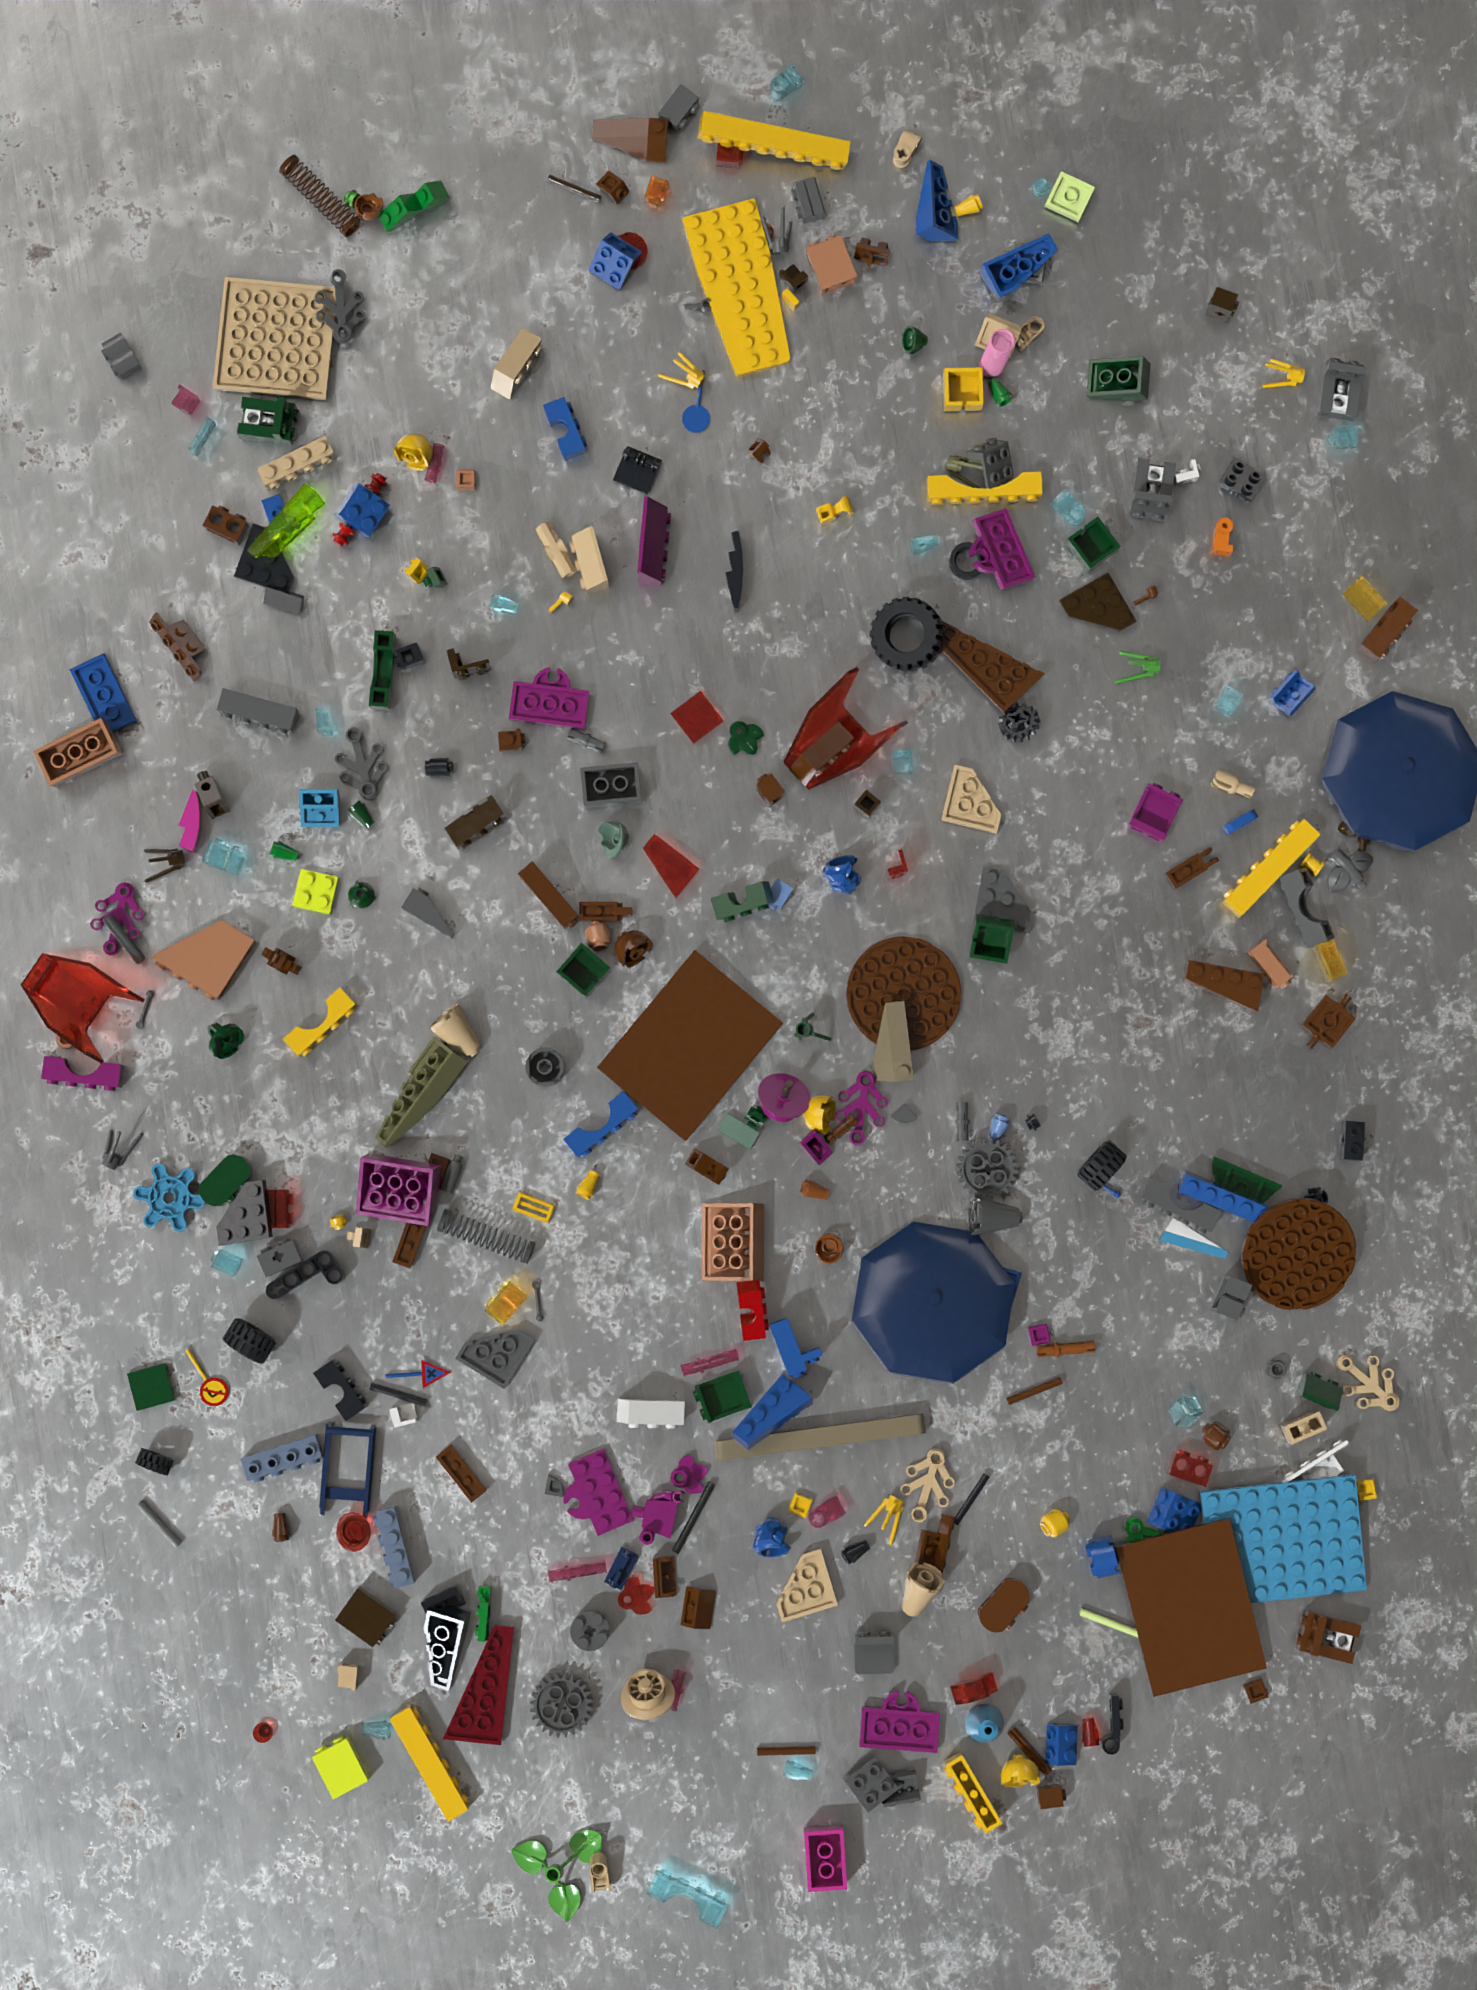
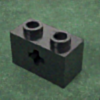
[1339,1121,1365,1161]

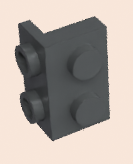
[882,1770,921,1807]

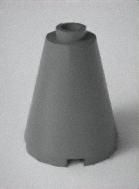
[967,1197,1023,1235]

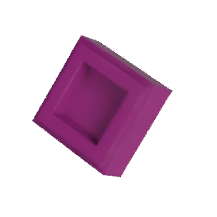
[1028,1323,1051,1346]

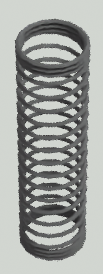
[437,1209,535,1265]

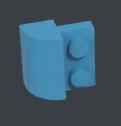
[299,789,340,827]

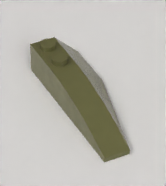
[375,1037,468,1147]

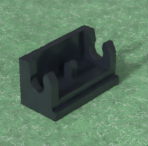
[421,1584,466,1614]

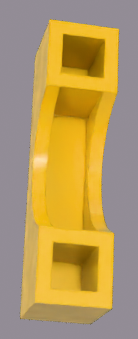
[283,987,357,1057]

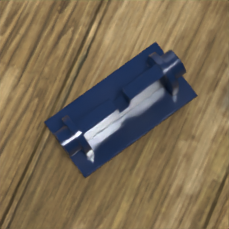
[604,1546,639,1590]

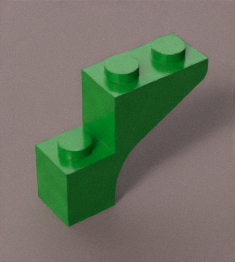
[379,180,450,232]

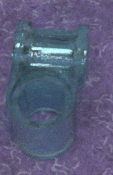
[769,65,805,100]
[1050,489,1085,526]

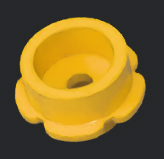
[329,1214,348,1230]

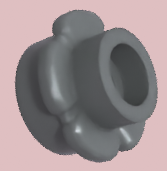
[1267,1360,1286,1379]

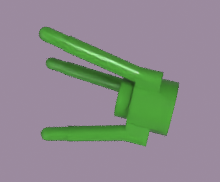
[1115,651,1160,684]

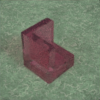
[172,384,201,416]

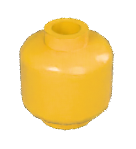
[1040,1508,1070,1538]

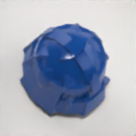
[823,855,861,894]
[752,1517,791,1557]

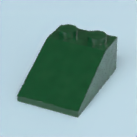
[1087,356,1151,401]

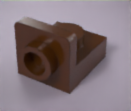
[596,170,629,204]
[498,729,526,752]

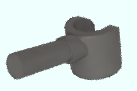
[684,298,711,312]

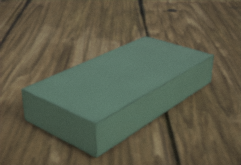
[717,1114,760,1149]

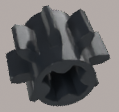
[1304,1187,1328,1203]

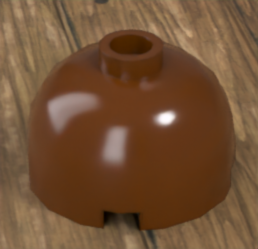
[614,930,653,968]

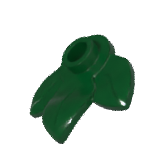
[728,721,764,755]

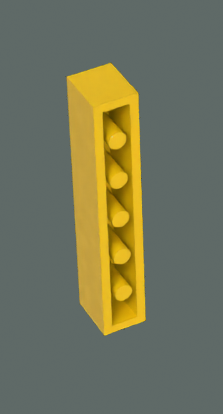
[1222,819,1321,918]
[389,1704,470,1822]

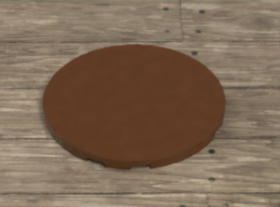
[846,936,961,1051]
[1241,1198,1357,1310]

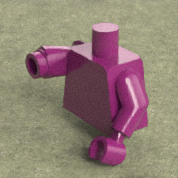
[631,1490,685,1545]

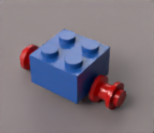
[331,473,390,547]

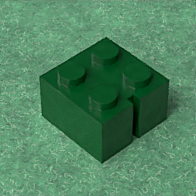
[1065,517,1121,573]
[969,914,1014,964]
[556,943,611,998]

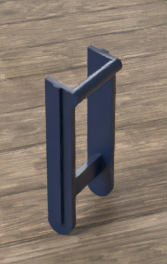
[319,1422,377,1519]

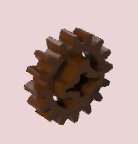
[261,947,302,975]

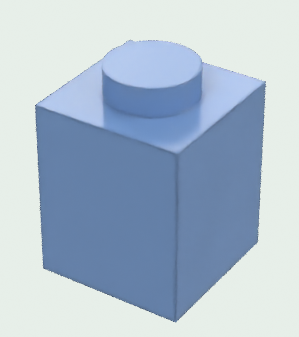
[769,878,793,910]

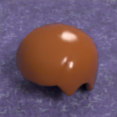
[354,193,383,221]
[815,1233,844,1264]

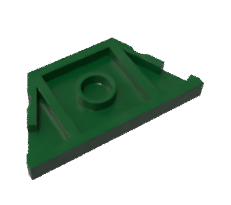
[1212,1156,1282,1203]

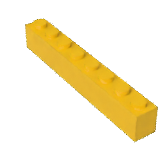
[697,111,851,170]

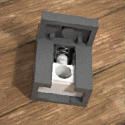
[1316,358,1367,421]
[1129,458,1176,521]

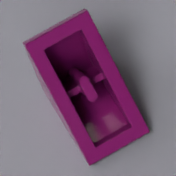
[799,1130,833,1165]

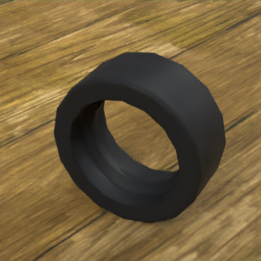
[949,542,983,580]

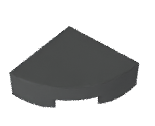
[890,1104,917,1123]
[545,1474,564,1497]

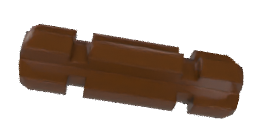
[824,1114,858,1145]

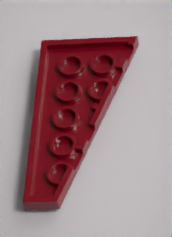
[443,1624,514,1745]

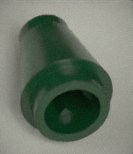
[348,800,375,829]

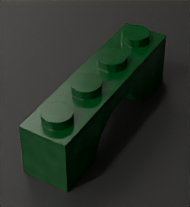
[369,630,396,711]

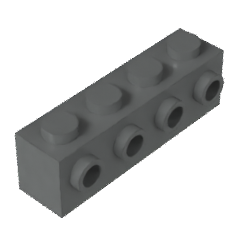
[216,688,299,735]

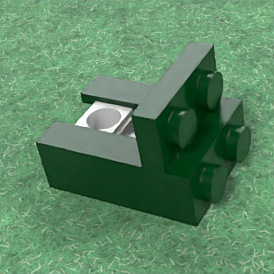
[237,396,300,445]

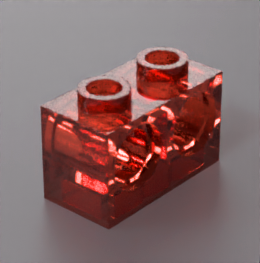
[1166,1450,1213,1487]

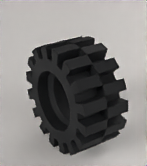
[135,1448,174,1476]

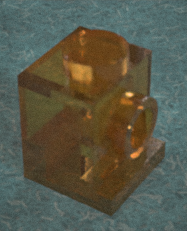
[644,176,669,209]

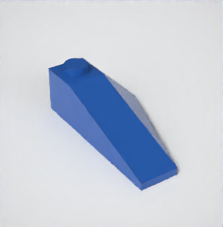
[916,160,958,241]
[979,233,1058,298]

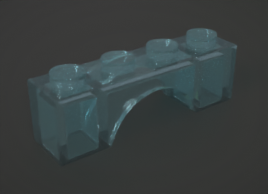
[646,1869,727,1929]

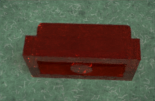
[886,849,908,880]

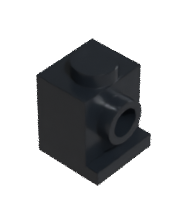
[394,642,425,670]

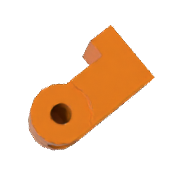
[1211,517,1233,557]

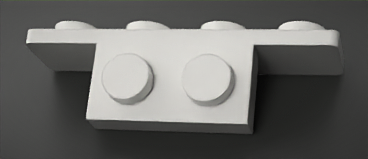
[1282,1439,1350,1482]

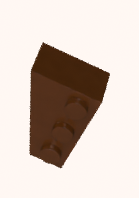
[1358,596,1418,662]
[789,721,854,786]

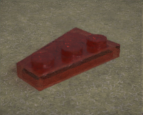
[643,833,700,899]

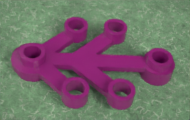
[90,882,145,956]
[835,1071,888,1145]

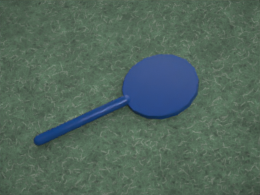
[682,370,710,433]

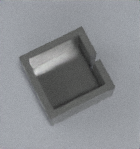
[1210,1275,1253,1321]

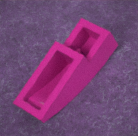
[179,790,202,853]

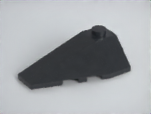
[424,1607,471,1691]

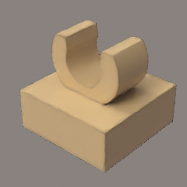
[347,1227,371,1248]

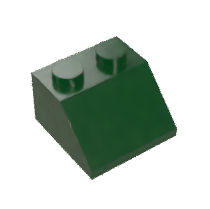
[1295,1371,1343,1411]

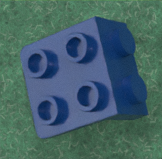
[1147,1487,1202,1532]

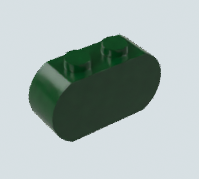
[199,1155,253,1207]

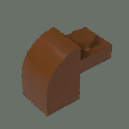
[685,1148,729,1185]

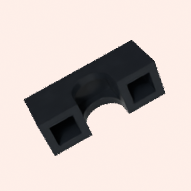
[313,1359,367,1421]

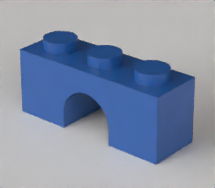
[543,397,587,461]

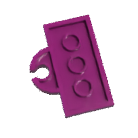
[969,508,1036,590]
[509,667,590,729]
[563,1448,634,1536]
[859,1690,940,1753]

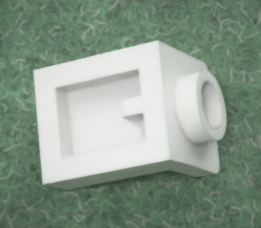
[1174,459,1201,487]

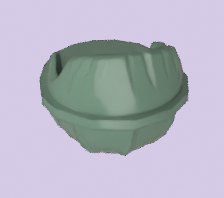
[598,821,629,858]

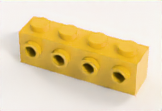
[943,1751,1002,1833]

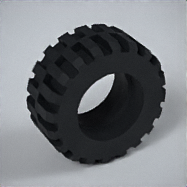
[870,597,945,672]

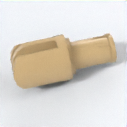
[1211,769,1255,799]

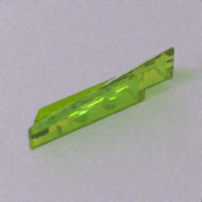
[247,484,325,558]

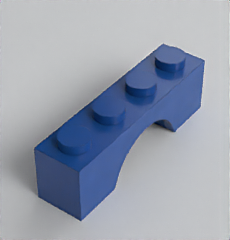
[563,1091,638,1158]

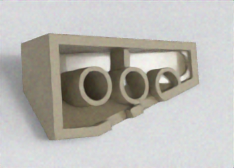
[873,1001,914,1082]

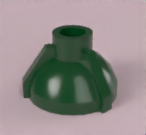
[902,326,928,355]
[348,881,376,909]

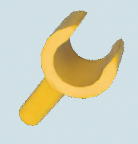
[548,592,573,613]

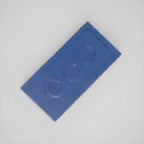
[69,653,137,733]

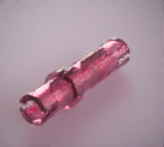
[680,1349,739,1377]
[547,1560,607,1583]

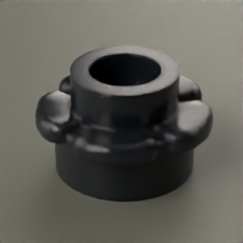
[1025,1113,1041,1131]

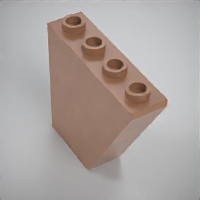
[152,920,257,1000]

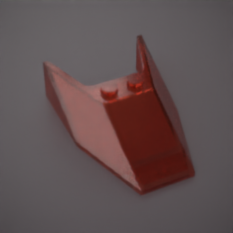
[783,667,908,790]
[21,953,145,1064]

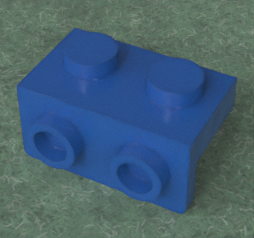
[1271,669,1316,717]
[1045,1724,1078,1766]

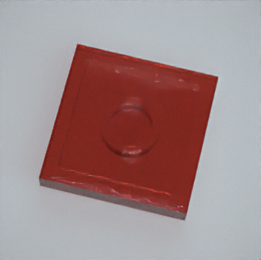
[670,691,724,744]

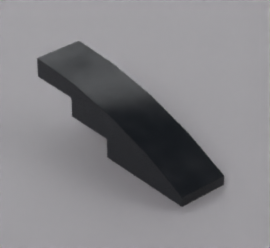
[725,531,743,613]

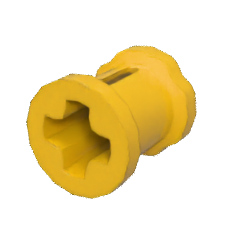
[1300,851,1325,876]

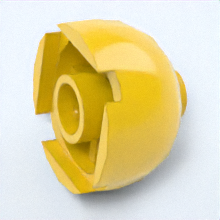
[394,434,433,471]
[802,1095,836,1134]
[1001,1755,1040,1787]

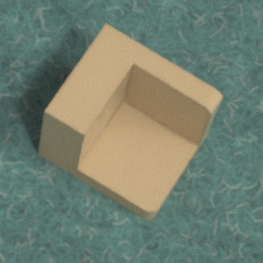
[337,1663,359,1691]

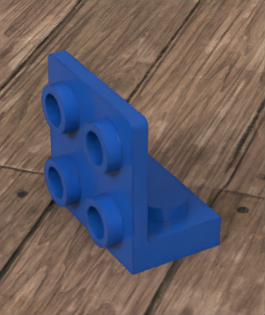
[588,232,642,290]

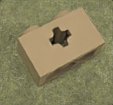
[1280,1410,1327,1444]

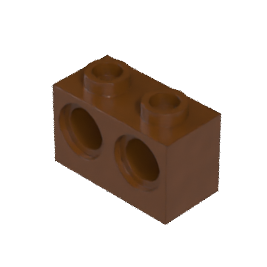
[202,505,249,545]
[755,773,785,808]

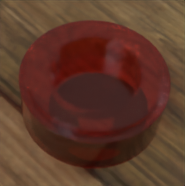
[253,1722,273,1743]

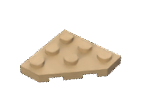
[941,764,1001,834]
[776,1548,838,1623]

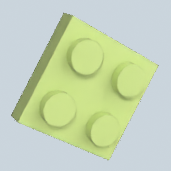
[1044,171,1095,222]

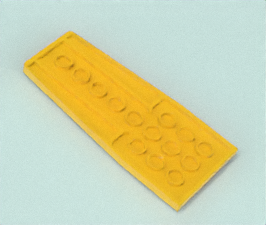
[682,198,790,377]

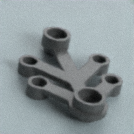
[314,269,365,344]
[335,727,388,800]

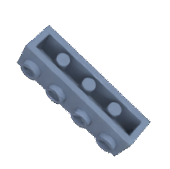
[241,1434,323,1483]
[373,1506,416,1588]

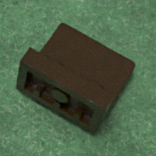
[446,648,491,680]

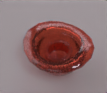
[336,1512,371,1552]

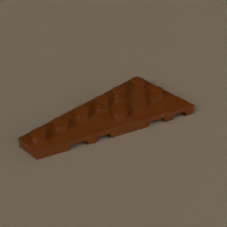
[924,621,1045,714]

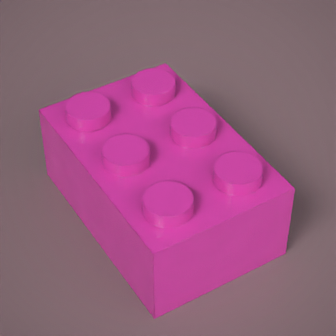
[804,1825,847,1892]

